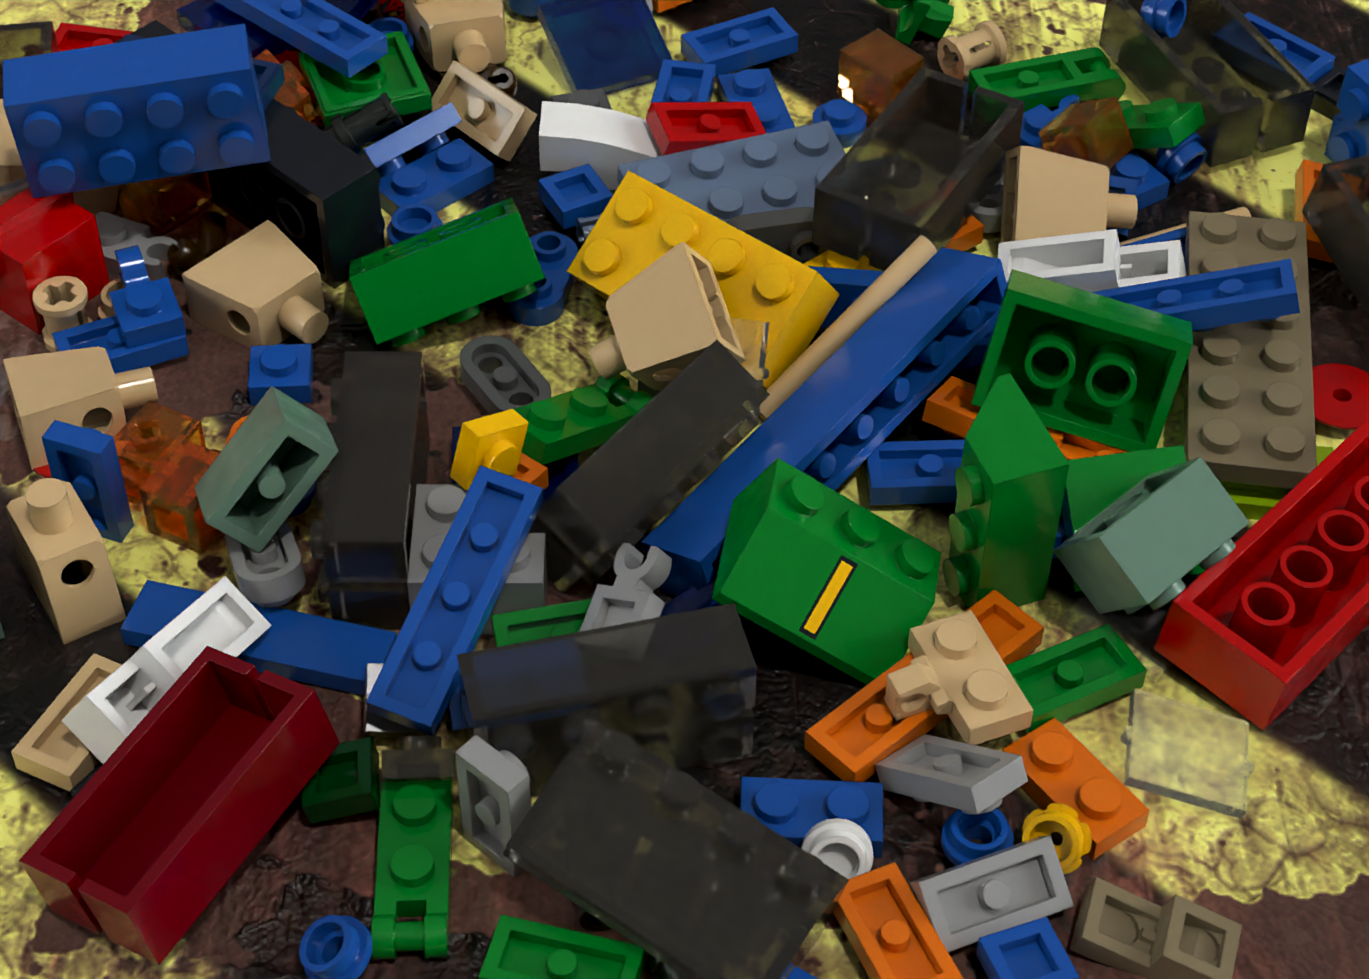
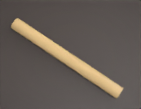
[751,235,937,421]

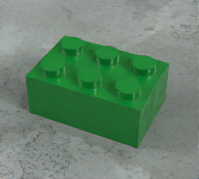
[971,269,1193,452]

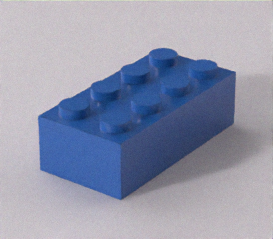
[3,24,271,198]

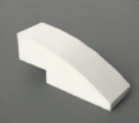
[539,101,662,190]
[997,229,1187,292]
[61,576,272,764]

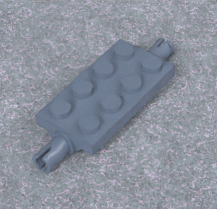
[575,120,904,247]

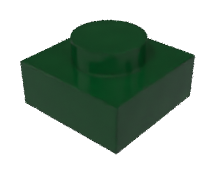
[302,737,379,823]

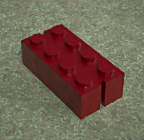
[19,646,340,965]

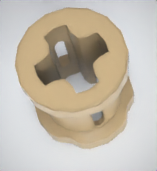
[937,20,1007,83]
[32,276,93,352]

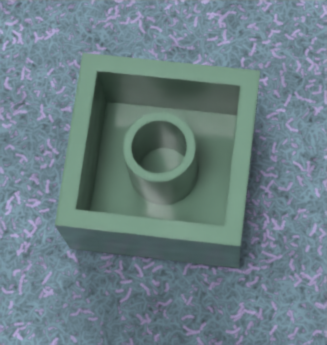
[1053,457,1250,615]

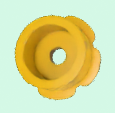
[1022,803,1092,874]

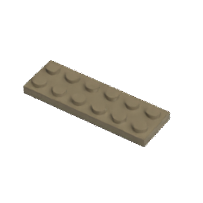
[1184,211,1317,489]

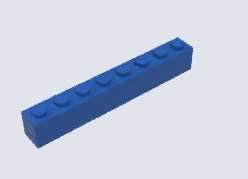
[641,247,1007,611]

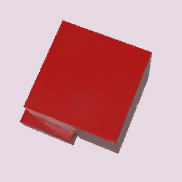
[0,187,110,335]

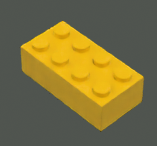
[567,170,840,391]

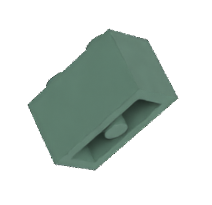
[194,386,339,553]

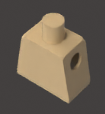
[403,0,507,73]
[1000,146,1138,243]
[182,220,329,348]
[590,242,746,390]
[3,346,158,470]
[5,478,126,645]

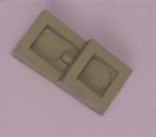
[1070,877,1242,979]

